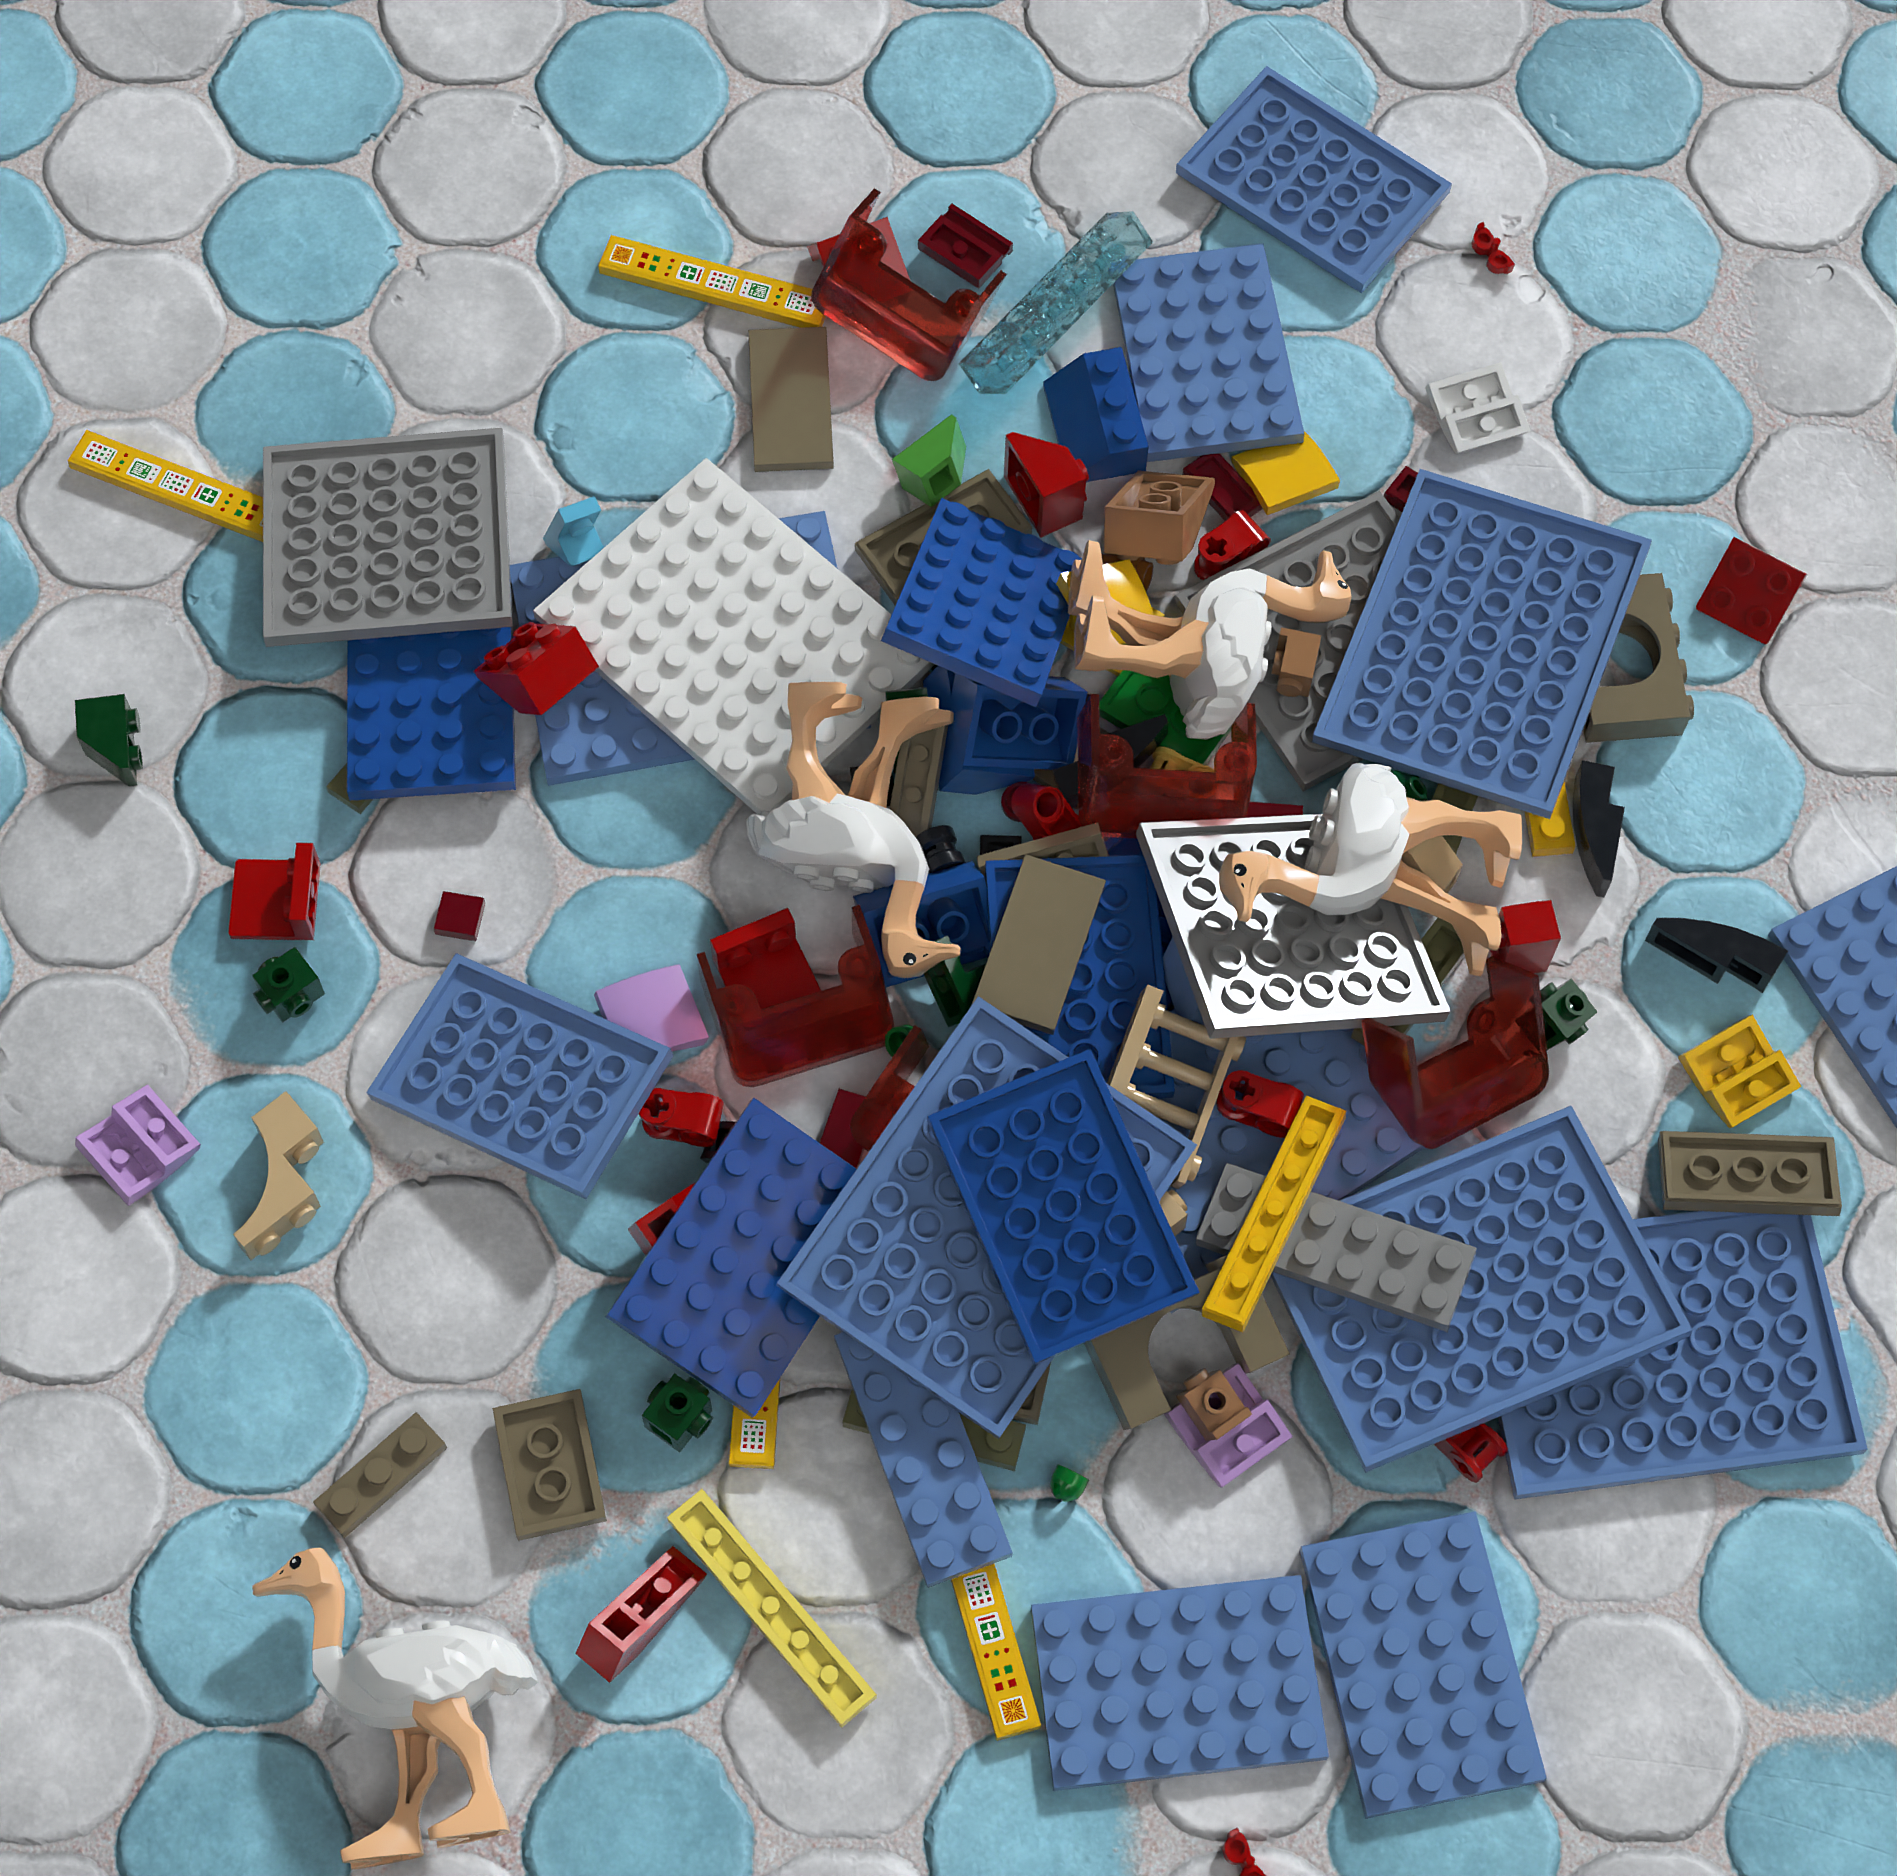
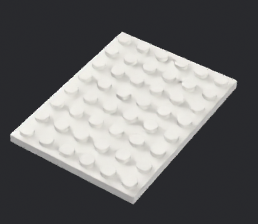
[533,458,935,815]

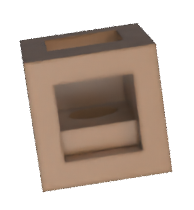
[1271,627,1322,697]
[1176,1368,1252,1441]

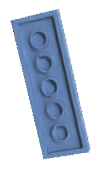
[834,1332,1013,1588]

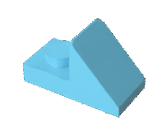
[543,496,604,566]

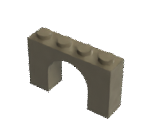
[1583,573,1694,743]
[1084,1254,1290,1430]

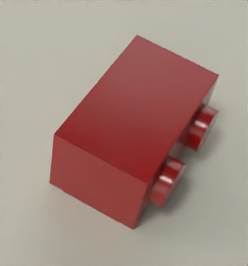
[1486,900,1561,979]

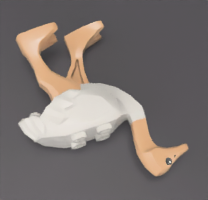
[1068,540,1351,740]
[746,682,961,978]
[1219,763,1522,977]
[252,1547,538,1870]

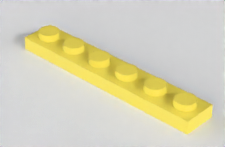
[667,1489,877,1728]

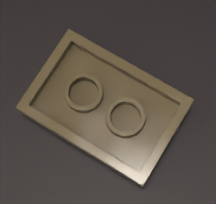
[492,1389,607,1541]

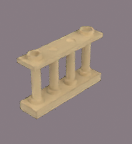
[1107,985,1246,1189]

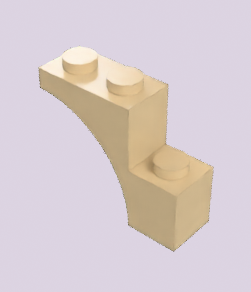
[233,1091,324,1260]

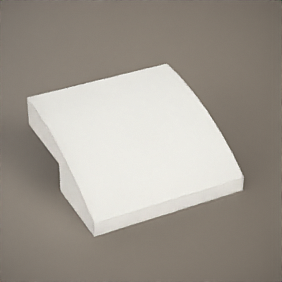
[1425,362,1531,455]

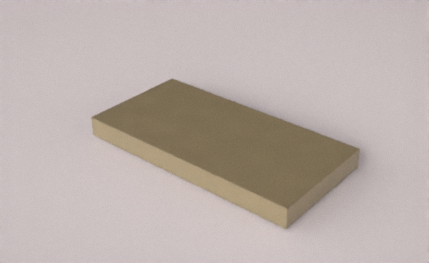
[748,327,834,472]
[855,469,1032,606]
[972,854,1106,1035]
[1658,1131,1842,1216]

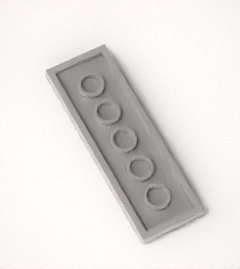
[1196,1163,1477,1332]

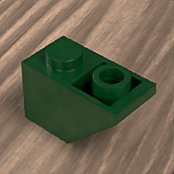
[75,694,143,787]

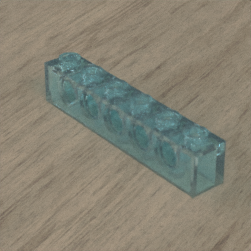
[958,211,1153,394]

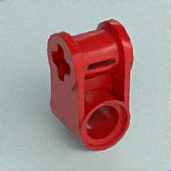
[1193,510,1271,581]
[1011,783,1086,840]
[1216,1070,1304,1138]
[638,1088,724,1147]
[1434,1423,1508,1483]

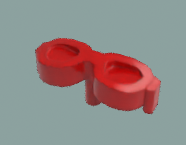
[1471,222,1515,274]
[1222,1828,1266,1876]

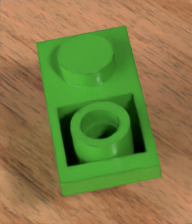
[892,414,966,507]

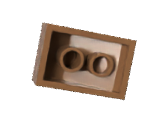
[1104,470,1215,565]

